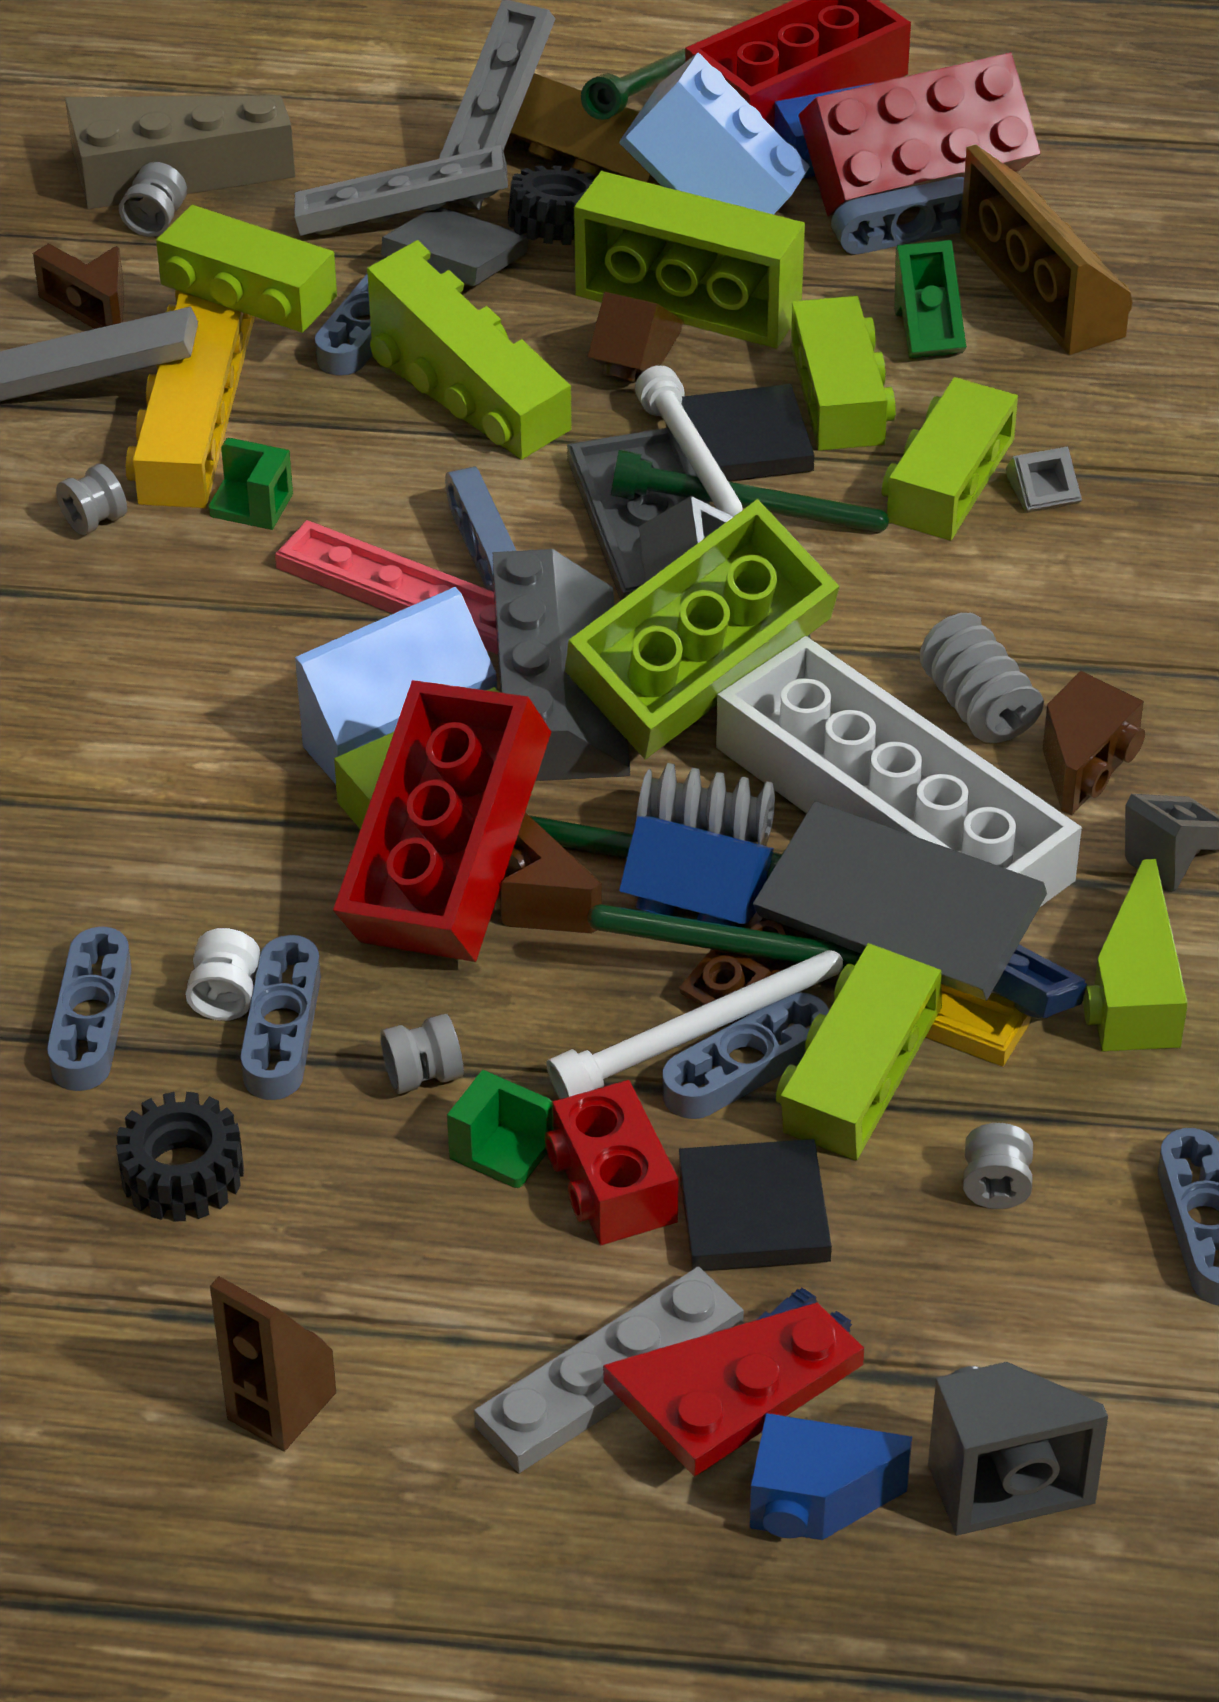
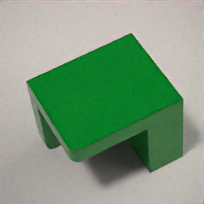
[209,438,293,530]
[447,1070,553,1188]

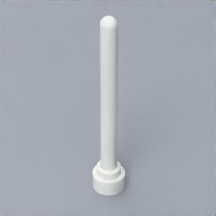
[635,365,743,517]
[546,950,843,1099]

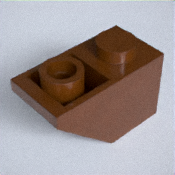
[1043,670,1145,815]

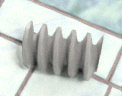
[920,613,1044,743]
[636,763,775,846]

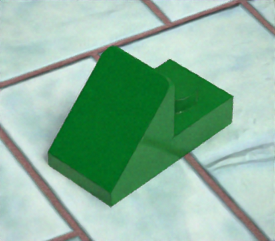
[894,240,967,358]

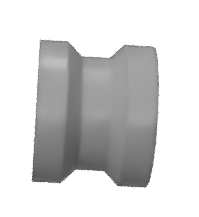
[56,464,127,535]
[963,1123,1033,1209]

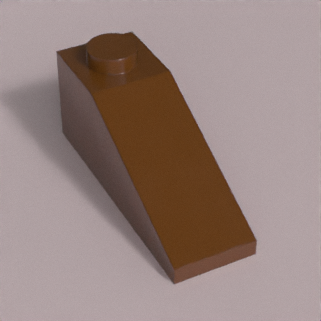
[210,1276,337,1452]

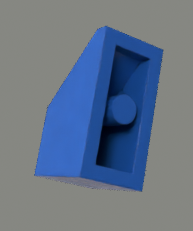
[750,1413,912,1540]

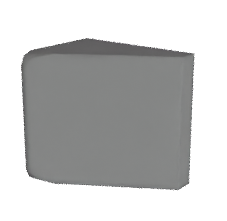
[1005,447,1082,513]

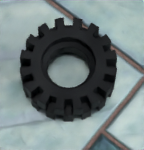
[507,165,595,245]
[116,1092,244,1222]

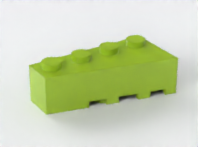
[367,240,572,460]

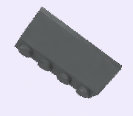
[492,549,630,781]

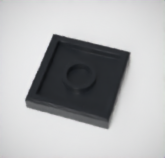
[681,384,815,481]
[679,1139,832,1271]

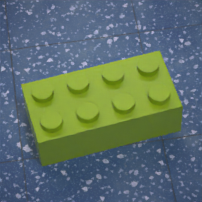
[574,171,805,349]
[565,499,840,760]

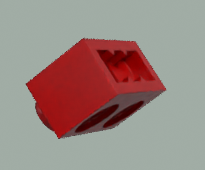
[545,1080,678,1246]

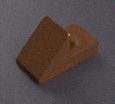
[33,243,124,329]
[500,812,602,934]

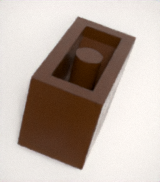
[588,291,684,382]

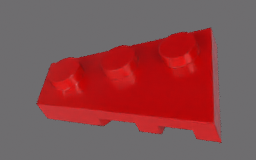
[603,1302,864,1477]

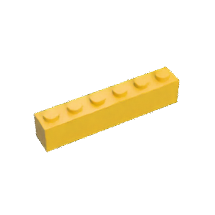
[126,290,255,508]

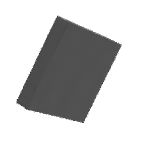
[381,207,529,287]

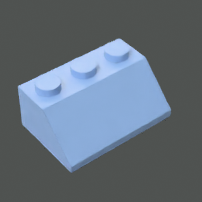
[619,52,810,215]
[295,587,497,784]

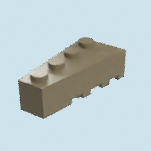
[65,95,295,209]

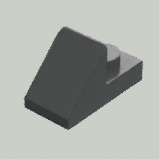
[1125,794,1219,891]

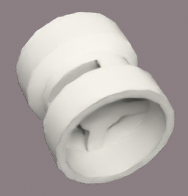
[185,928,260,1021]

